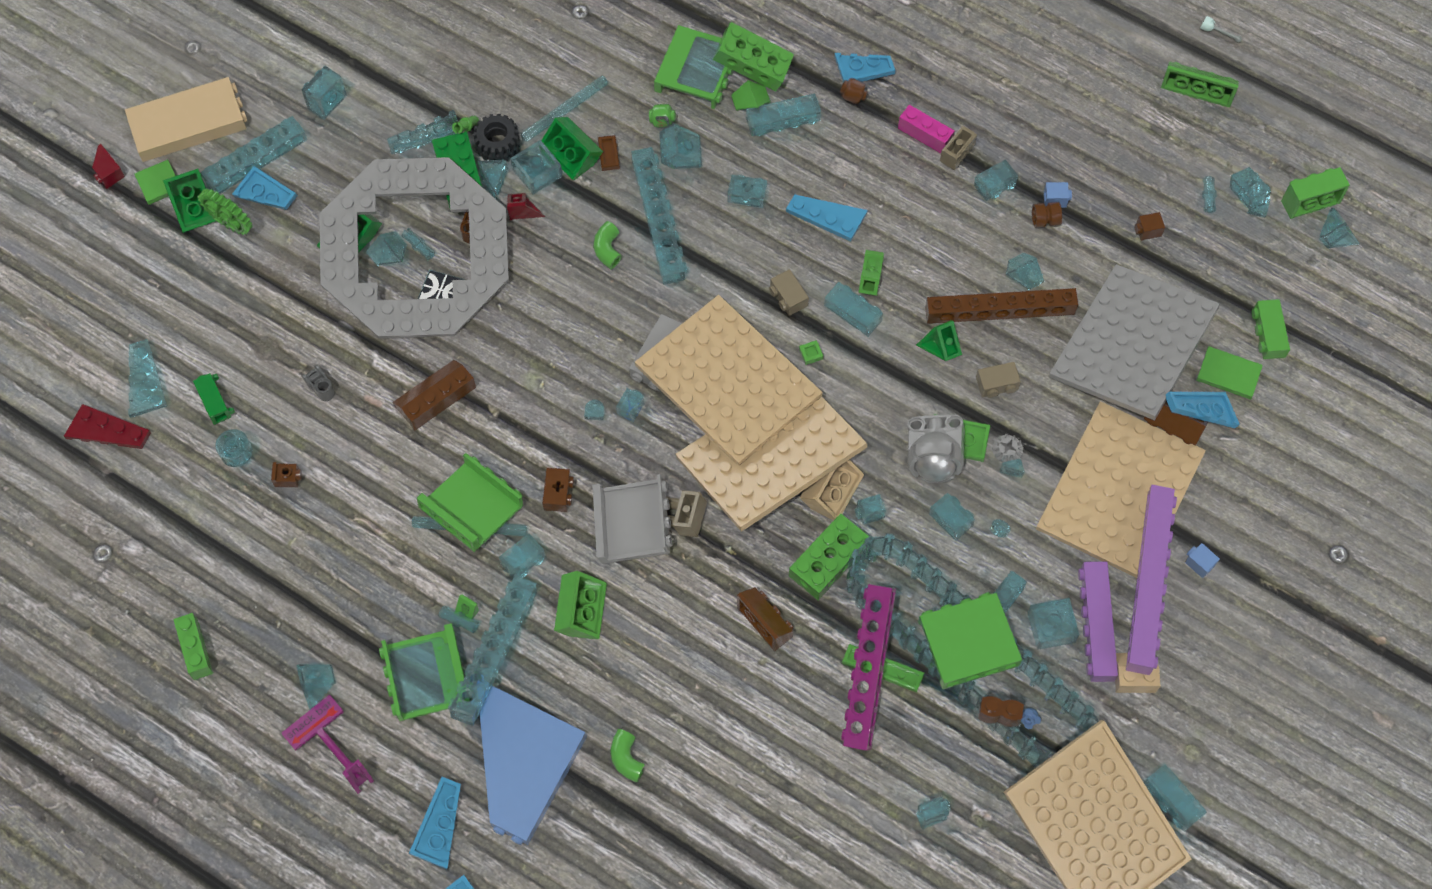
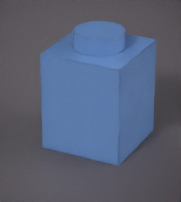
[1044,182,1072,207]
[1185,543,1220,578]

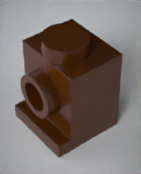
[271,462,302,487]

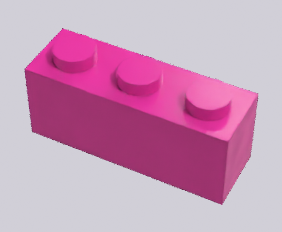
[898,105,955,153]

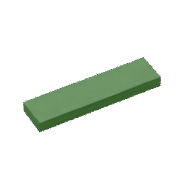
[842,644,924,693]

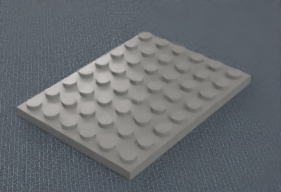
[1049,264,1220,420]

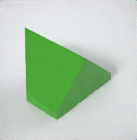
[731,80,770,111]

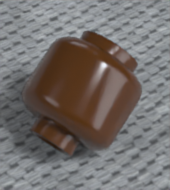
[840,78,868,104]

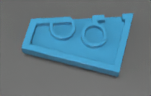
[232,166,297,210]

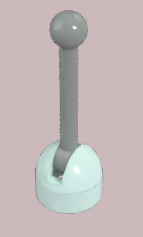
[1200,16,1242,43]

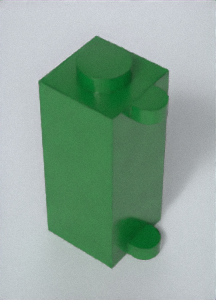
[193,373,235,425]

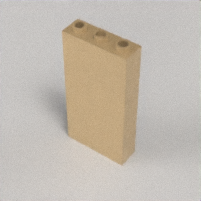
[125,77,247,162]

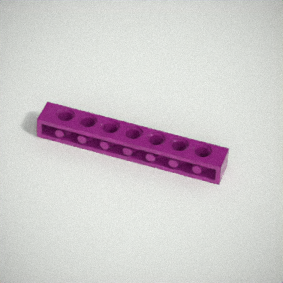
[841,584,896,751]

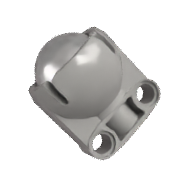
[907,415,965,483]

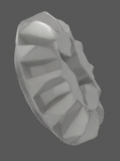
[992,434,1023,463]

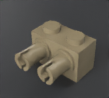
[666,490,707,537]

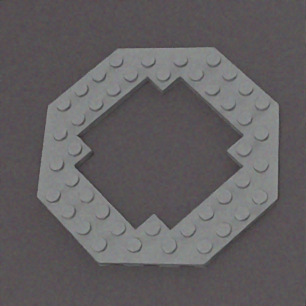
[319,158,509,338]

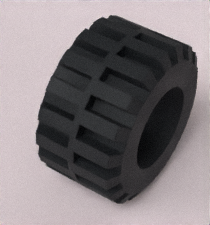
[473,114,520,164]

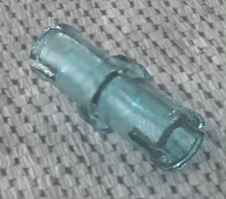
[1202,176,1217,213]
[401,228,435,260]
[438,606,479,633]

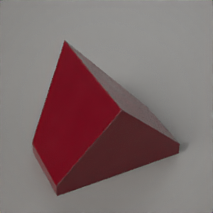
[507,193,546,220]

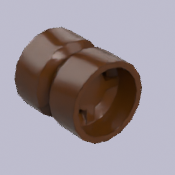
[1032,202,1062,228]

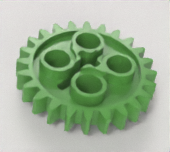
[198,188,253,235]

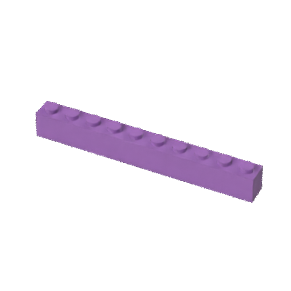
[1126,484,1177,675]

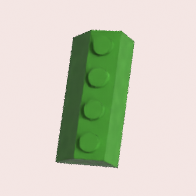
[1161,61,1239,108]

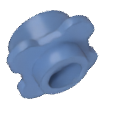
[1021,708,1041,729]

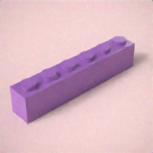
[1078,562,1118,682]

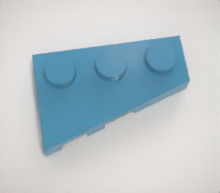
[834,53,895,82]

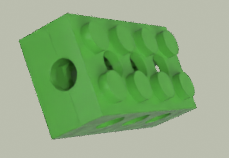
[713,22,794,92]
[789,513,871,601]

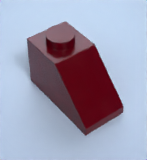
[92,144,125,189]

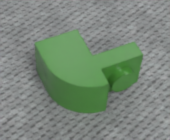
[859,250,884,296]

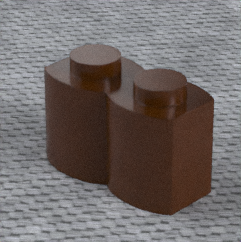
[978,696,1024,727]

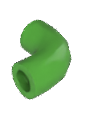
[593,221,622,270]
[610,729,645,783]

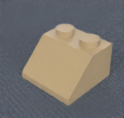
[1115,653,1161,693]

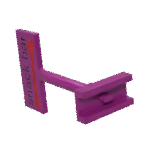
[281,694,374,794]

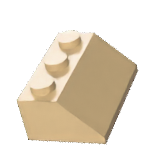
[800,460,864,520]

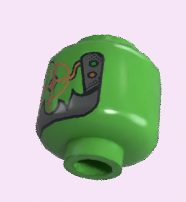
[649,104,676,128]

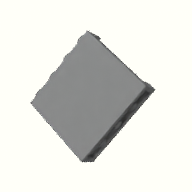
[593,474,672,564]

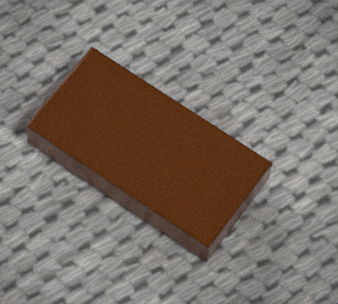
[598,135,620,171]

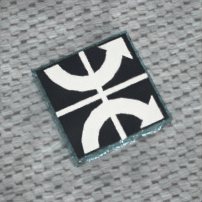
[418,269,464,299]

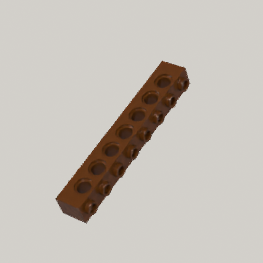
[925,288,1078,324]

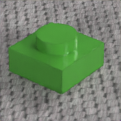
[799,340,823,365]

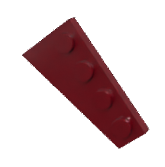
[64,404,151,449]

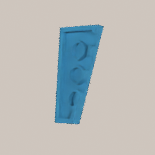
[786,194,868,242]
[1165,392,1240,428]

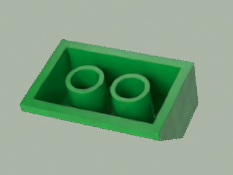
[538,117,603,180]

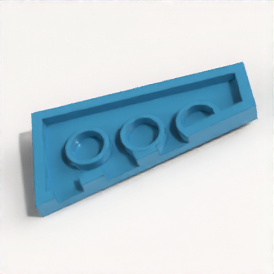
[409,777,461,870]

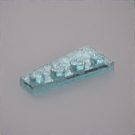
[387,110,458,154]
[128,339,167,418]

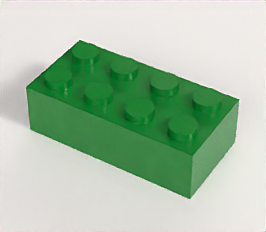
[432,131,482,209]

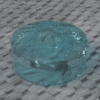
[990,519,1010,538]

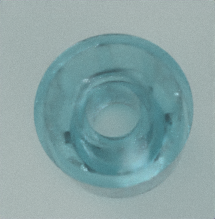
[215,429,253,467]

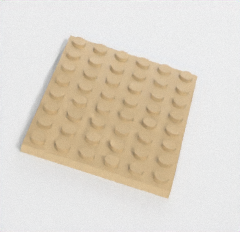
[635,295,823,466]
[675,396,867,532]
[1036,401,1206,578]
[1004,720,1191,889]

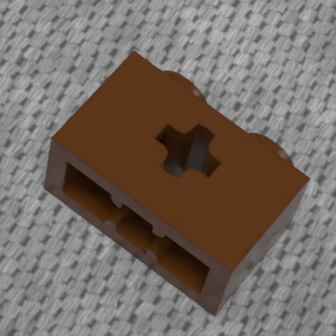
[542,468,574,512]

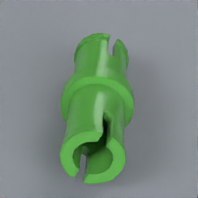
[452,115,479,134]

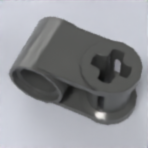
[301,365,335,401]

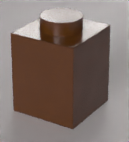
[1134,212,1165,241]

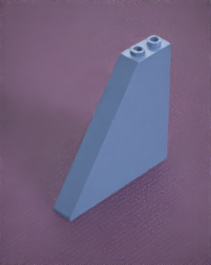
[477,679,587,845]

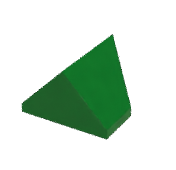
[916,320,962,361]

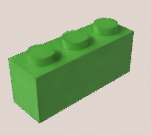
[1252,299,1290,359]
[173,613,213,680]

